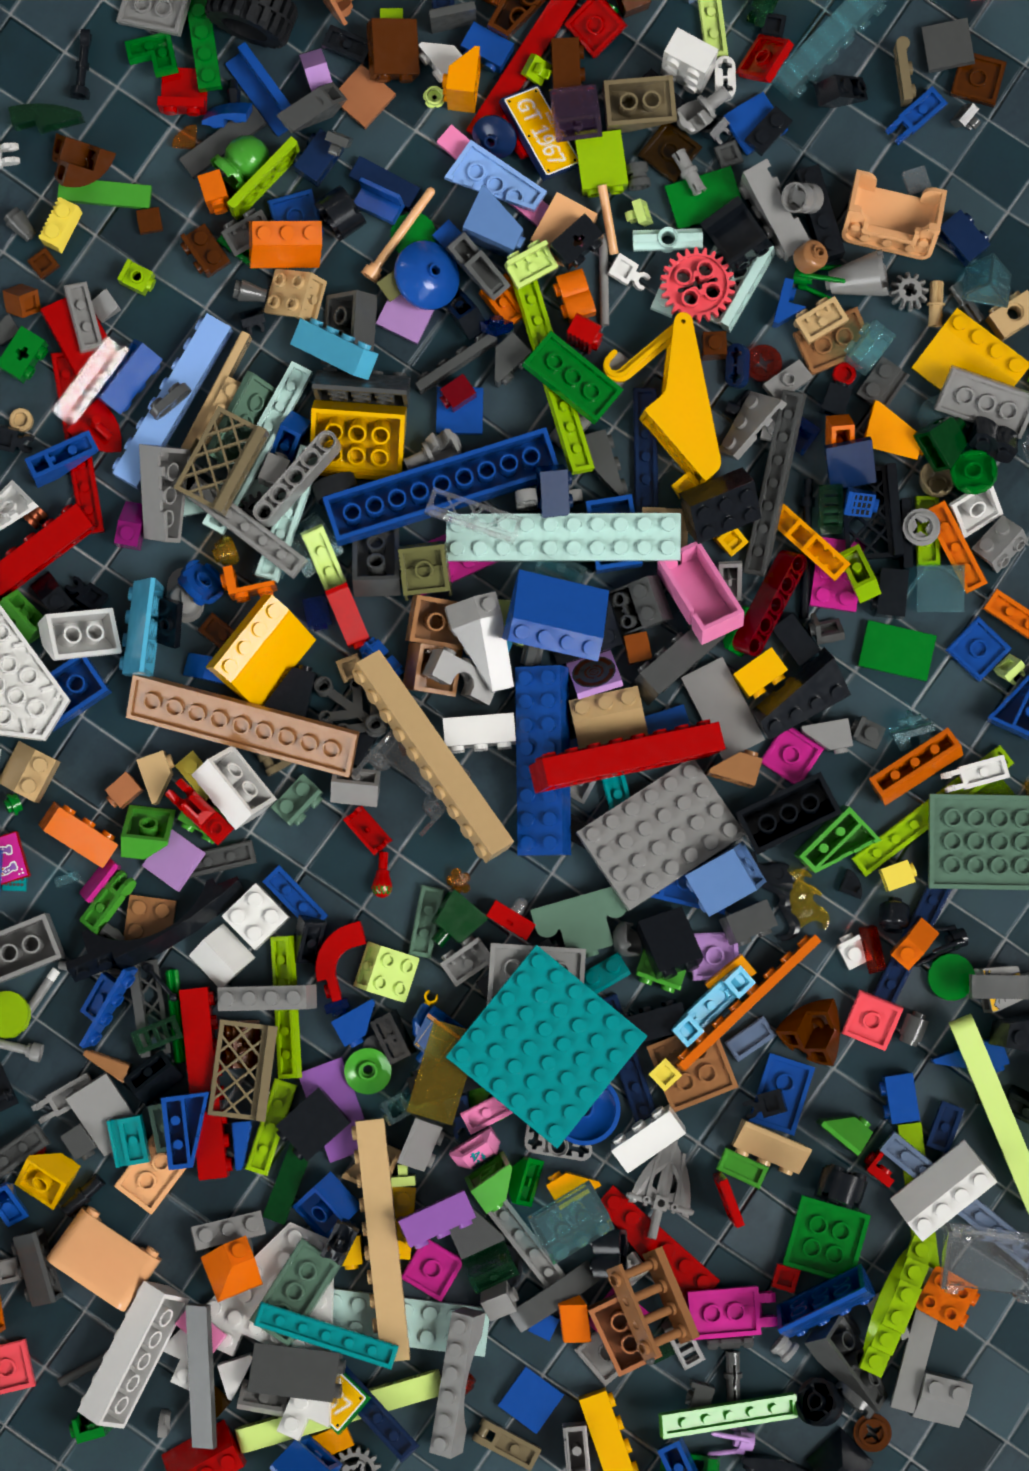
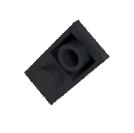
[814,75,868,108]

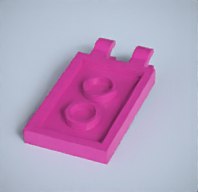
[686,1285,777,1340]

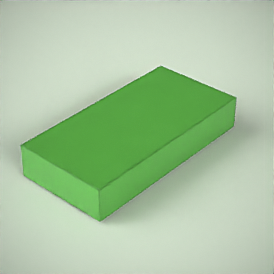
[716,1147,769,1189]

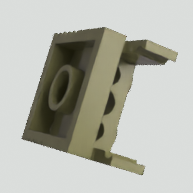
[398,540,453,601]

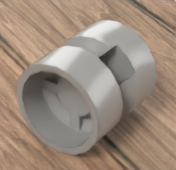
[781,182,824,214]

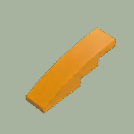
[777,504,851,581]

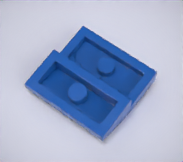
[724,92,788,156]

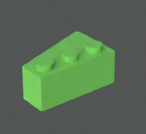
[794,805,881,873]

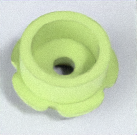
[423,86,444,108]

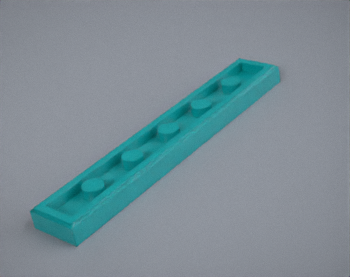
[253,1301,399,1370]

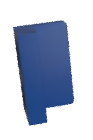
[354,177,405,225]

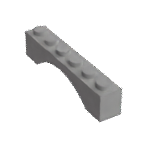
[429,1307,486,1459]

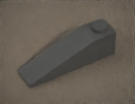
[805,1313,888,1412]

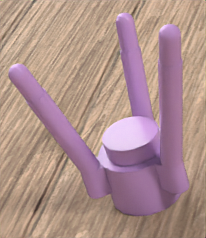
[708,1427,755,1456]

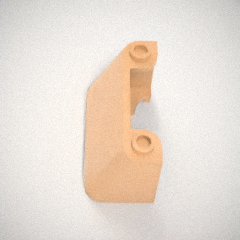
[842,169,947,260]
[46,1206,162,1312]

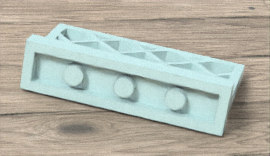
[684,245,775,333]

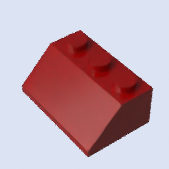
[161,1419,247,1471]

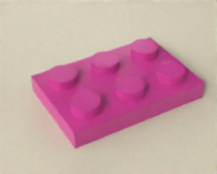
[809,537,865,613]

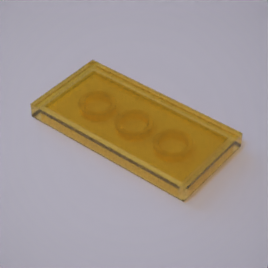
[406,1019,467,1125]

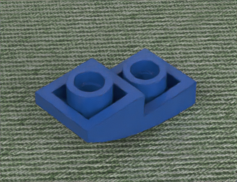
[202,102,252,128]

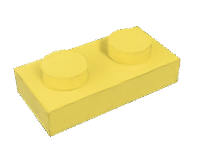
[175,751,210,801]

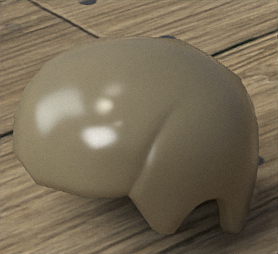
[919,462,954,498]

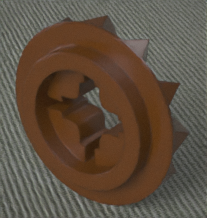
[853,1414,892,1452]

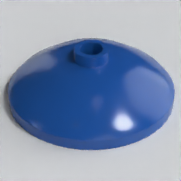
[394,240,460,310]
[565,1084,620,1145]

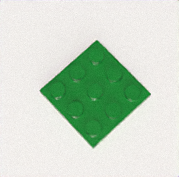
[782,1195,871,1279]

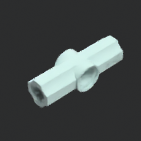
[632,227,703,253]

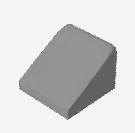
[92,288,121,323]

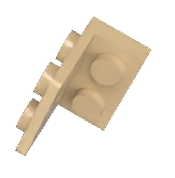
[264,269,327,321]

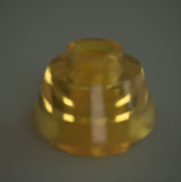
[212,535,240,565]

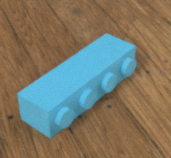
[290,317,379,380]

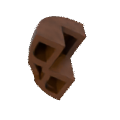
[52,133,116,188]
[776,998,840,1066]

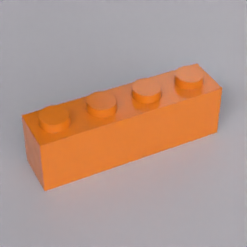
[869,728,963,806]

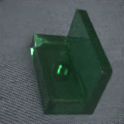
[461,1241,519,1294]

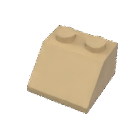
[0,741,61,803]

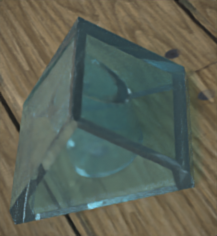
[961,253,1012,308]

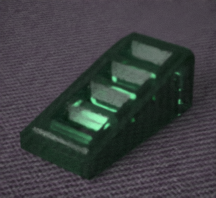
[817,484,843,534]
[130,1015,184,1055]

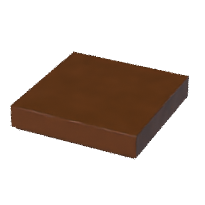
[949,53,1007,108]

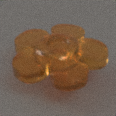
[447,868,470,893]

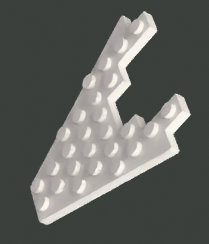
[0,605,71,741]
[163,1222,334,1441]

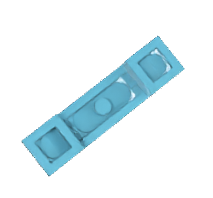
[671,965,756,1048]

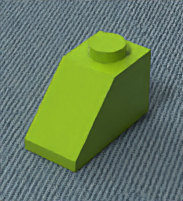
[840,544,882,603]

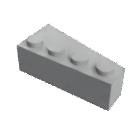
[739,159,810,263]
[139,444,191,543]

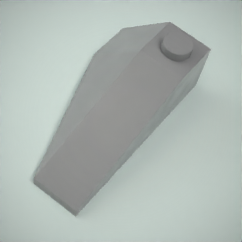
[444,591,514,693]

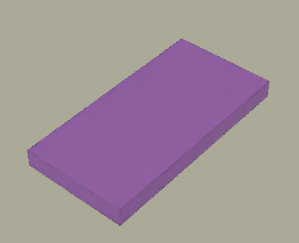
[299,1057,365,1163]

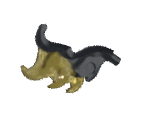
[750,852,830,941]

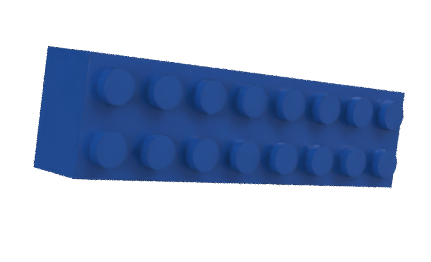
[515,665,571,856]

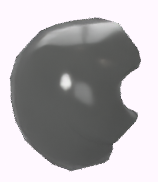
[612,921,641,957]

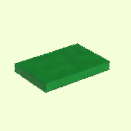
[664,166,742,229]
[857,620,937,682]

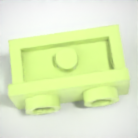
[504,239,559,290]

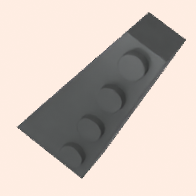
[630,624,725,706]

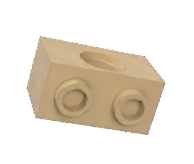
[985,290,1029,342]

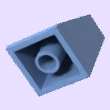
[463,185,526,258]
[685,841,767,917]

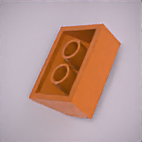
[249,221,322,268]

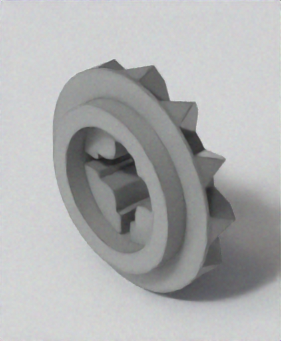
[902,508,940,546]

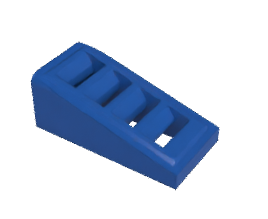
[232,1120,252,1171]

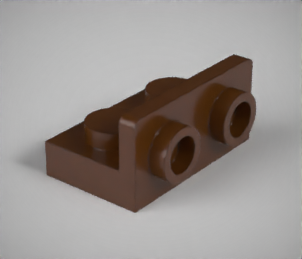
[180,223,231,278]
[222,1020,260,1068]

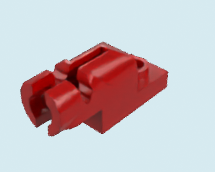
[165,778,234,846]

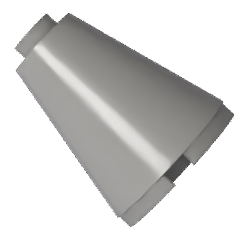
[825,249,889,296]

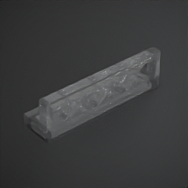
[51,336,130,425]
[424,487,523,545]

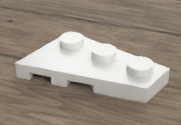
[0,480,39,531]

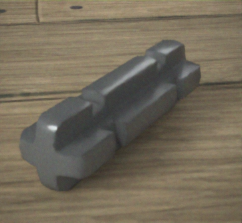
[707,1335,754,1350]

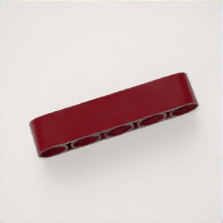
[732,550,807,656]

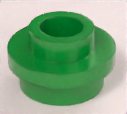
[3,793,23,816]

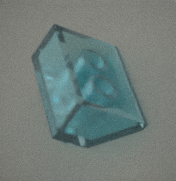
[528,1180,615,1265]

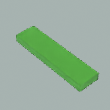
[57,180,152,209]

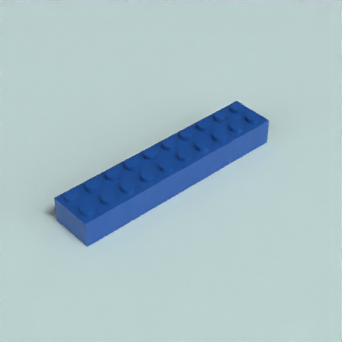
[322,427,558,547]

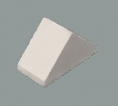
[217,1352,253,1401]

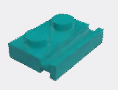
[107,1114,151,1168]

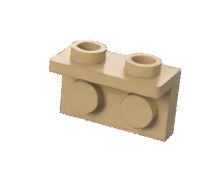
[793,296,849,345]

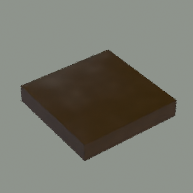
[638,123,702,184]

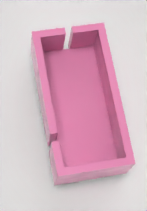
[657,541,744,645]

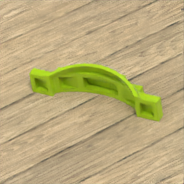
[858,1234,937,1378]

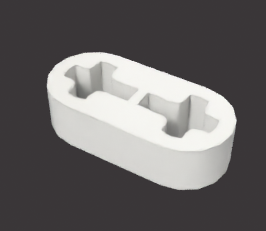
[714,56,736,102]

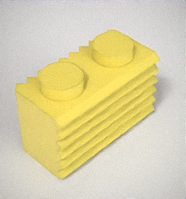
[38,197,82,254]

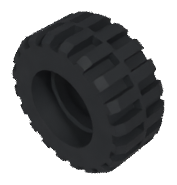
[205,0,298,49]

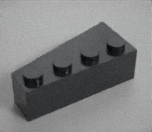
[751,647,851,740]

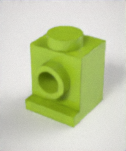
[117,259,156,296]

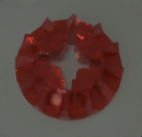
[749,345,782,382]

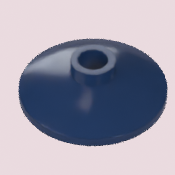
[472,115,517,159]

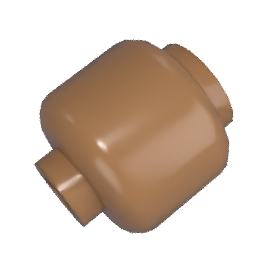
[793,240,828,274]

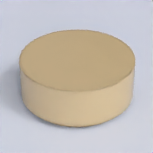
[9,408,34,433]

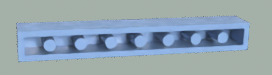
[112,313,233,491]

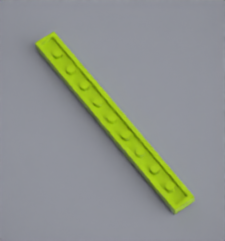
[511,280,595,475]

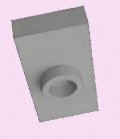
[762,359,813,399]

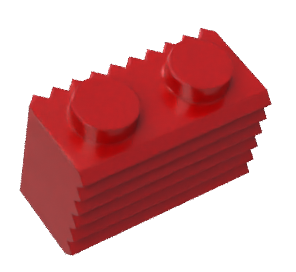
[566,313,603,354]

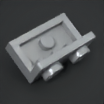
[972,515,1028,573]
[440,936,490,987]

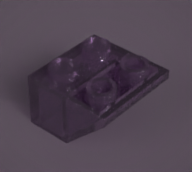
[549,84,603,142]

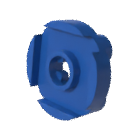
[178,560,224,606]

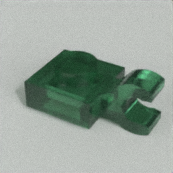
[746,0,778,28]

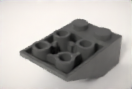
[608,575,674,636]

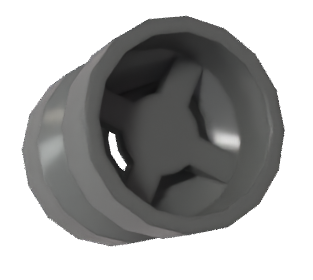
[626,161,651,191]

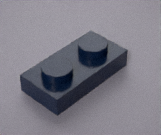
[925,1100,965,1153]

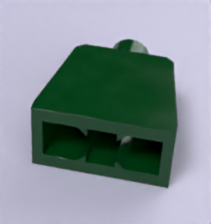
[913,416,967,472]
[431,889,488,948]

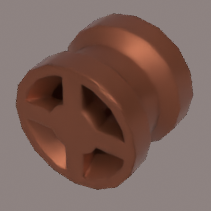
[23,507,48,529]

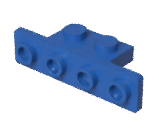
[79,967,138,1048]

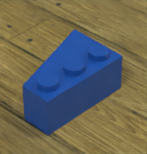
[987,675,1029,741]
[161,1091,210,1170]

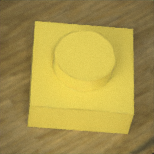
[648,1058,682,1091]

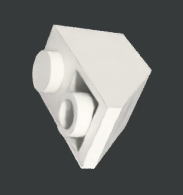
[418,42,462,83]

